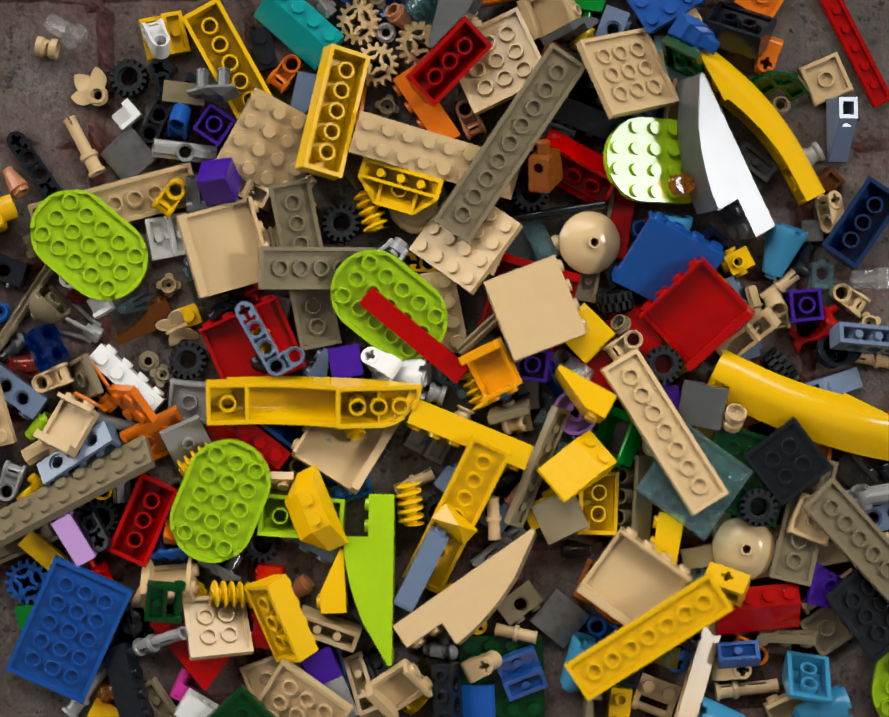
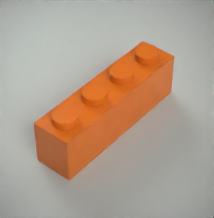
[392,65,461,139]

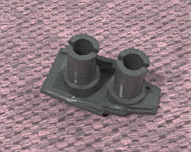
[187,67,240,102]
[194,554,243,585]

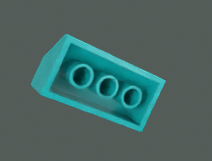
[253,0,344,72]

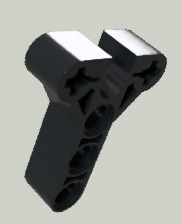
[140,59,196,145]

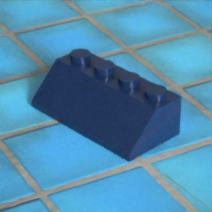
[821,176,889,270]

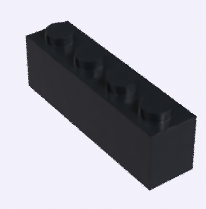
[550,95,629,143]
[104,641,154,717]

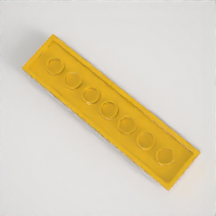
[402,433,512,594]
[564,572,734,701]

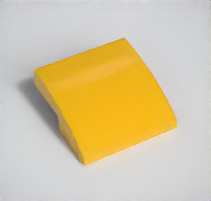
[138,10,191,61]
[565,303,616,364]

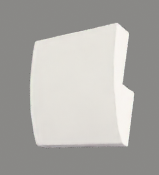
[144,212,187,261]

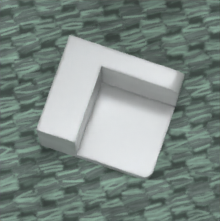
[112,98,144,132]
[87,298,116,319]

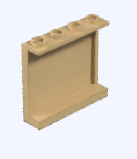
[176,196,269,299]
[483,255,588,363]
[291,422,400,495]
[577,526,692,626]

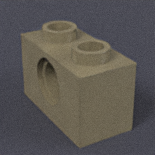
[497,579,543,626]

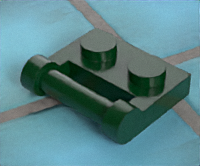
[144,580,186,623]

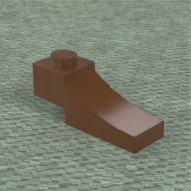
[114,295,174,346]

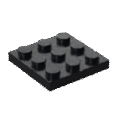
[743,416,834,506]

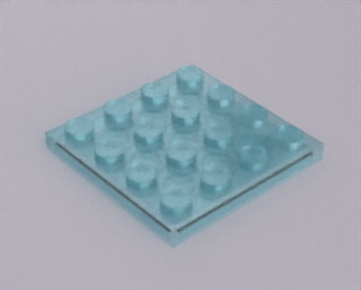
[634,421,753,541]

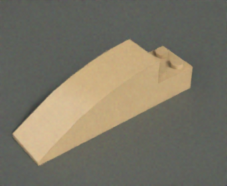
[393,528,538,649]

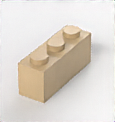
[302,605,362,653]

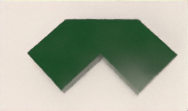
[751,70,809,102]

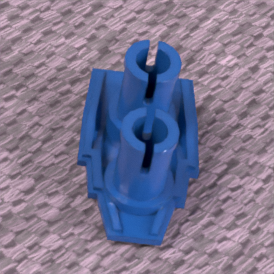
[668,11,721,55]
[150,531,188,563]

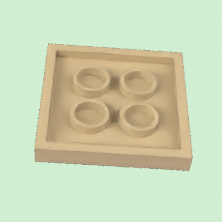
[182,596,254,661]

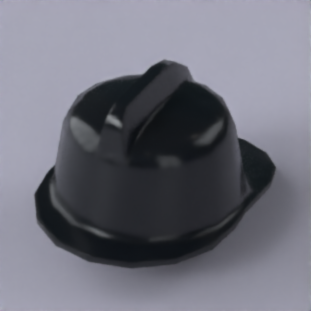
[815,336,861,369]
[117,602,153,651]

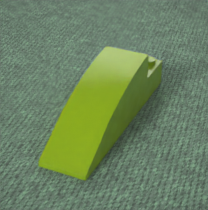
[343,494,396,666]

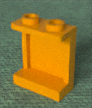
[458,337,523,404]

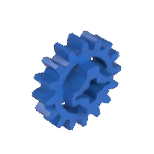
[4,558,48,605]

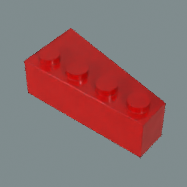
[250,562,286,649]
[150,606,230,691]

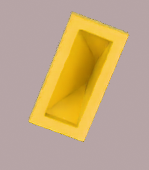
[432,503,477,545]

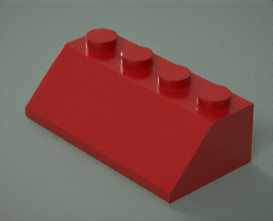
[405,15,493,107]
[545,128,616,211]
[205,424,292,472]
[108,473,179,568]
[714,583,801,636]

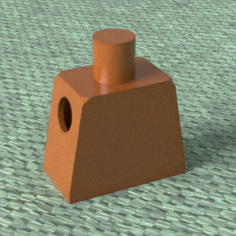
[528,139,564,193]

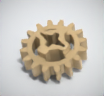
[336,0,382,45]
[395,21,432,67]
[360,42,400,88]

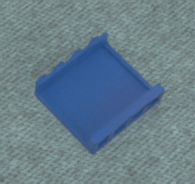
[611,211,725,301]

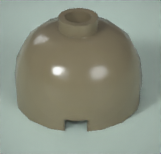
[28,282,71,324]

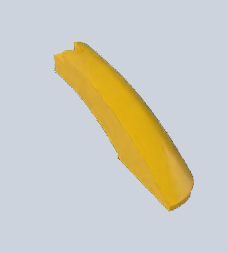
[701,51,826,206]
[706,349,889,461]
[206,376,422,429]

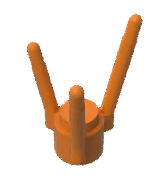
[74,363,118,414]

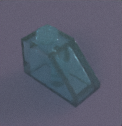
[522,219,558,261]

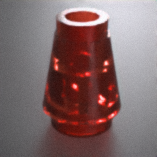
[6,354,39,375]

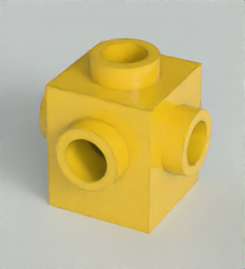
[720,246,755,278]

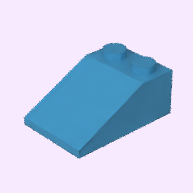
[782,650,832,704]

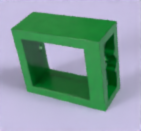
[594,406,642,468]

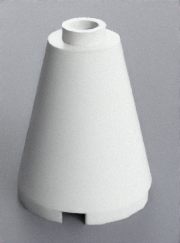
[372,358,431,400]

